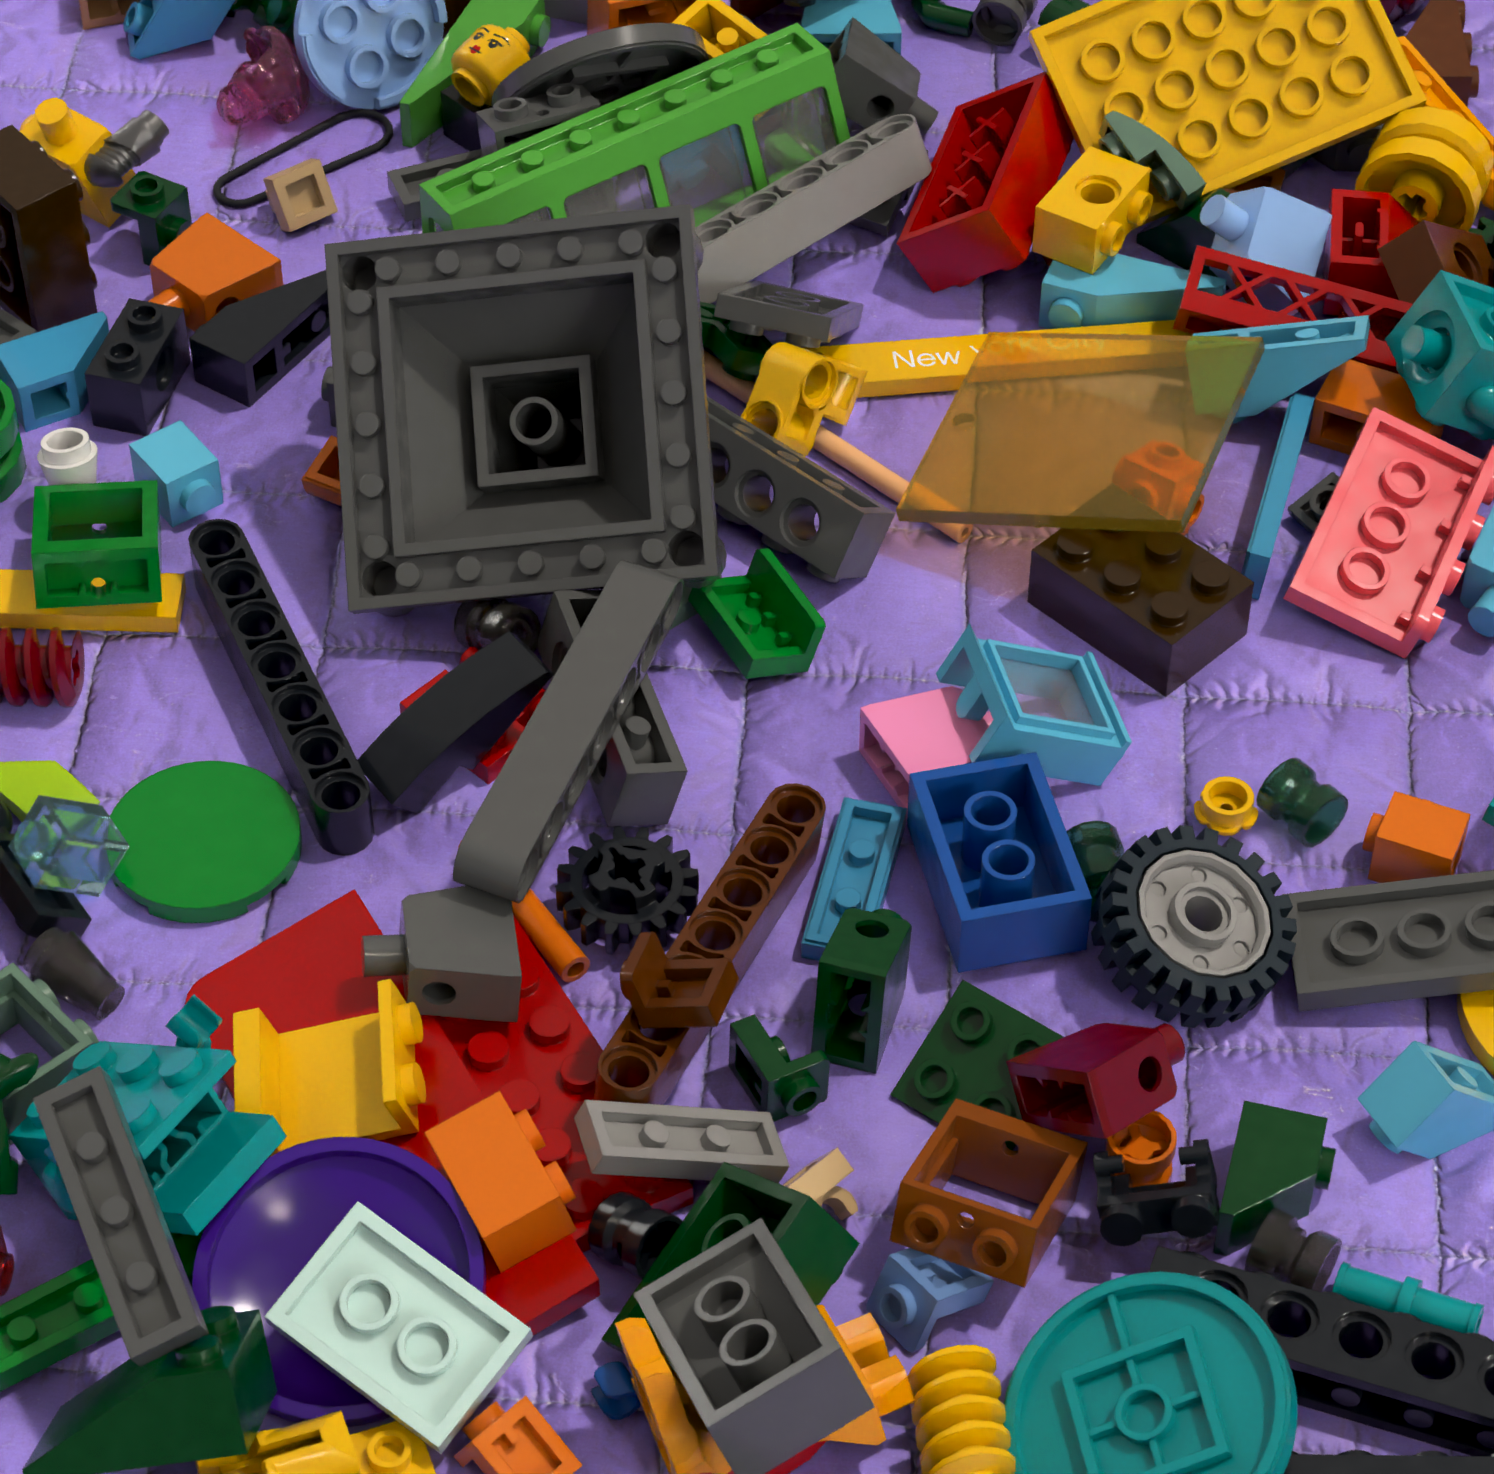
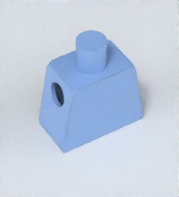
[1200,187,1332,313]

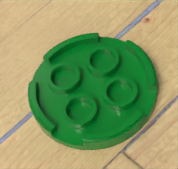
[104,761,302,923]

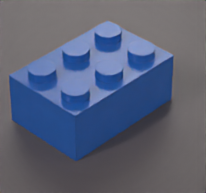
[907,752,1092,973]

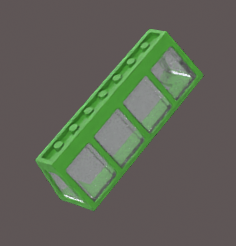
[419,23,850,233]

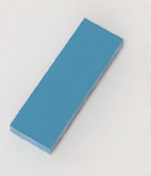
[801,797,907,961]

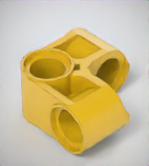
[740,342,868,457]

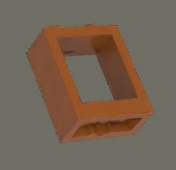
[889,1098,1088,1288]

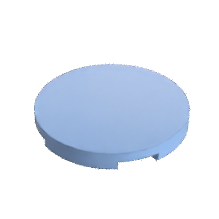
[294,0,448,110]

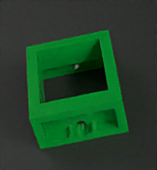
[31,480,162,609]

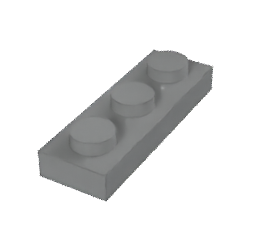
[574,1100,790,1183]

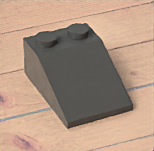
[634,1218,875,1474]

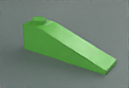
[399,0,551,148]

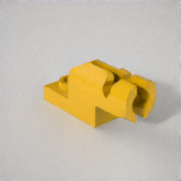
[195,1410,436,1474]

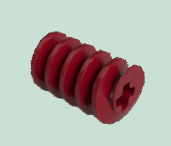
[0,627,85,708]

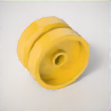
[1355,106,1494,231]

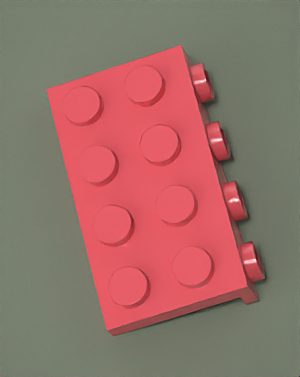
[1283,407,1494,659]

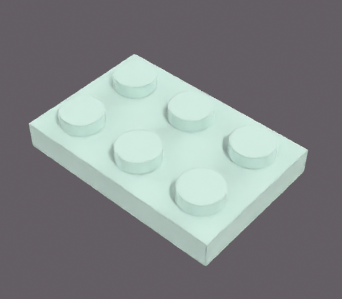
[264,1201,533,1454]

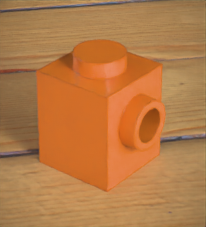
[1362,791,1471,883]

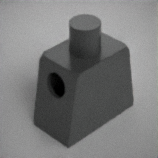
[813,17,938,136]
[361,886,522,1022]

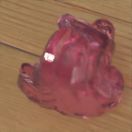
[216,26,310,126]

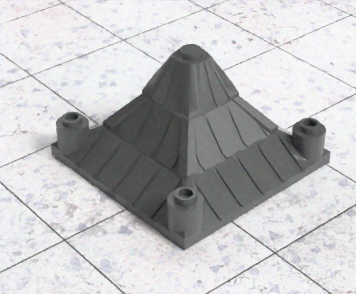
[324,204,727,617]

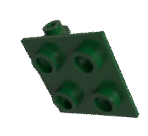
[890,979,1064,1151]

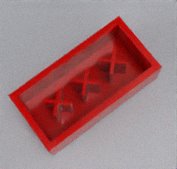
[897,72,1074,293]

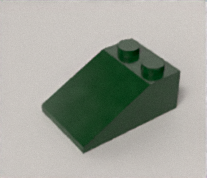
[601,1162,860,1377]
[22,1306,277,1474]

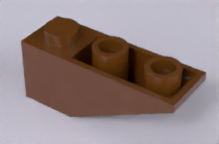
[1406,0,1479,106]

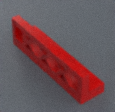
[1172,245,1413,375]

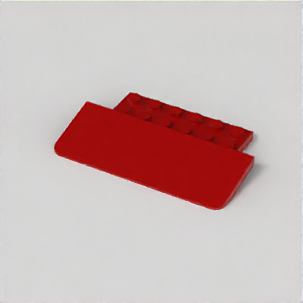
[185,889,693,1336]

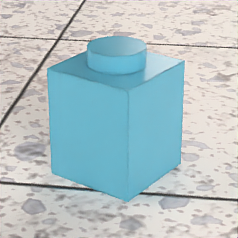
[129,420,224,528]

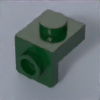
[110,171,193,266]

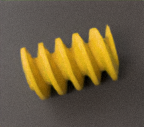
[908,1345,1016,1474]

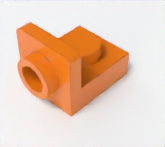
[453,1395,583,1474]

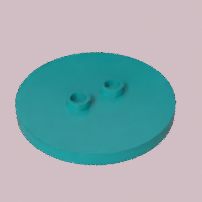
[1003,1272,1298,1474]

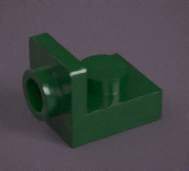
[729,1014,830,1122]

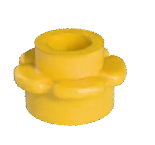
[1194,776,1258,836]

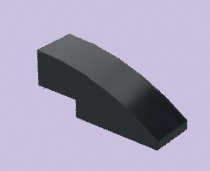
[358,631,554,813]

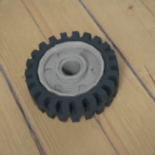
[1090,825,1297,1028]

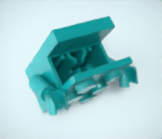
[1385,270,1494,440]
[9,994,287,1236]

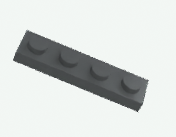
[32,1066,209,1367]

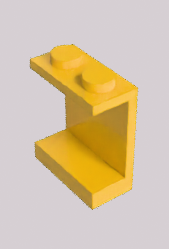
[233,979,426,1158]

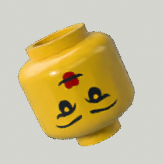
[451,24,531,107]

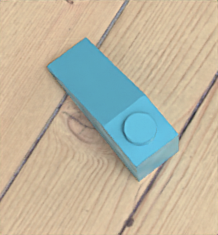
[1038,254,1227,329]
[1187,315,1370,424]

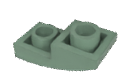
[1098,110,1206,211]

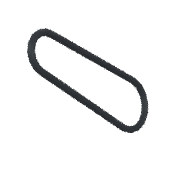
[213,109,393,208]

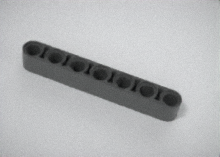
[453,560,684,903]

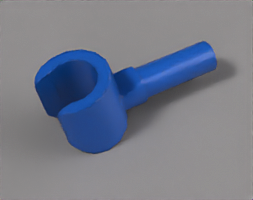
[591,1361,641,1420]

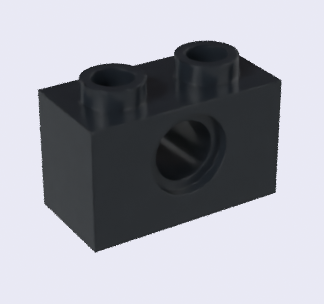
[84,298,191,436]

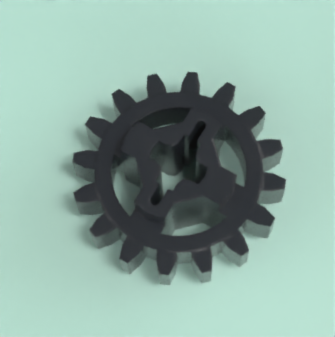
[555,826,699,954]

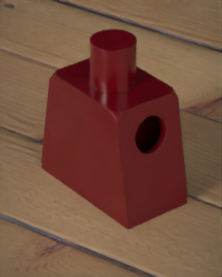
[1006,1023,1185,1139]

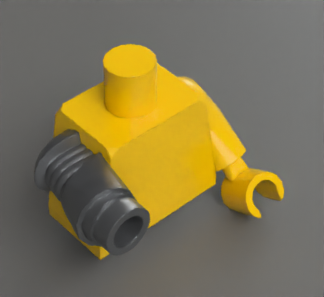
[19,98,169,228]

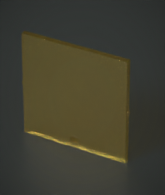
[896,332,1265,533]

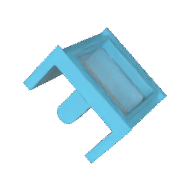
[936,623,1132,786]

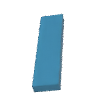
[1241,392,1315,600]

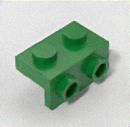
[688,548,826,679]

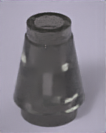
[23,927,125,1020]

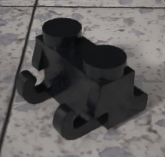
[1093,1139,1220,1246]

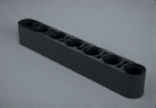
[188,519,374,856]

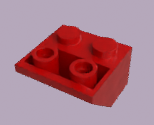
[1322,188,1419,320]

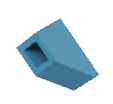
[123,0,235,59]
[0,311,109,432]

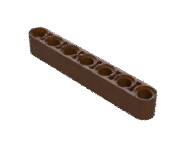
[593,783,826,1105]

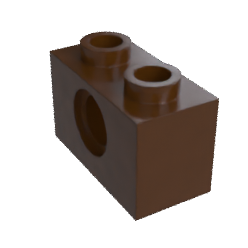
[1378,220,1494,304]

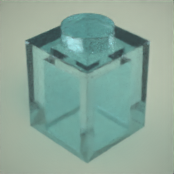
[9,795,130,897]

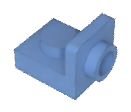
[866,1248,994,1352]

